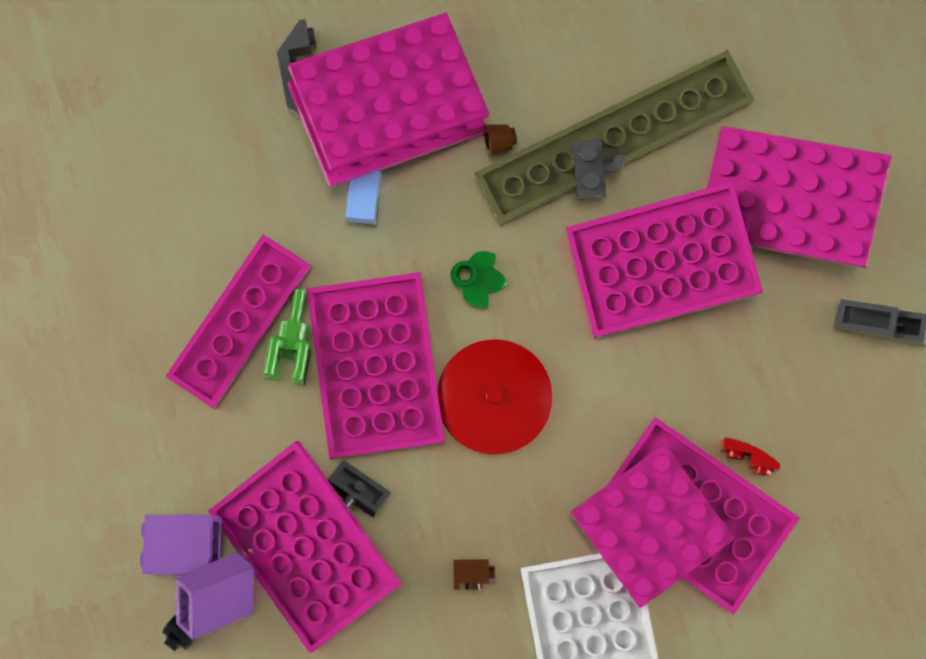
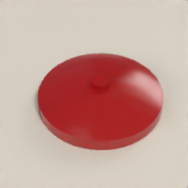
[437,339,552,455]

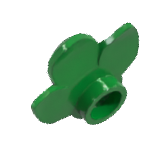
[451,251,507,308]

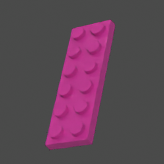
[166,234,311,409]

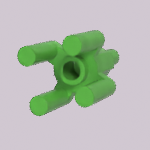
[263,289,311,386]

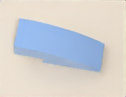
[345,170,381,224]

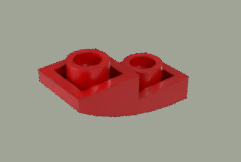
[720,437,780,476]

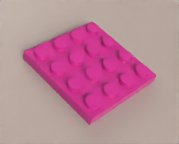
[570,444,735,609]

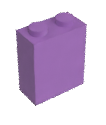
[140,515,222,576]
[176,552,255,640]

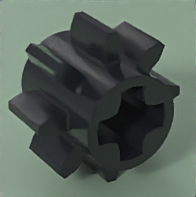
[162,615,195,651]

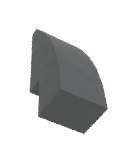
[836,299,926,347]

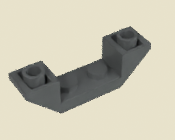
[277,19,316,122]

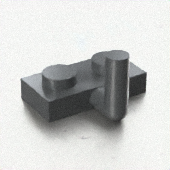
[572,139,625,199]
[328,460,391,518]

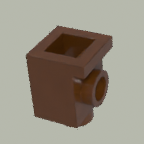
[453,559,495,590]

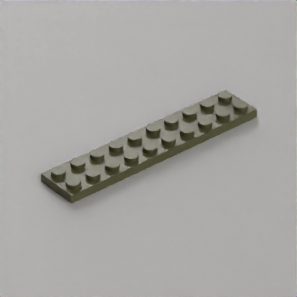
[475,50,754,225]

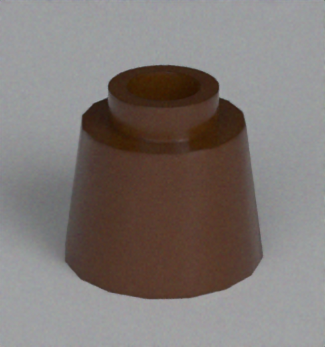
[484,124,517,156]

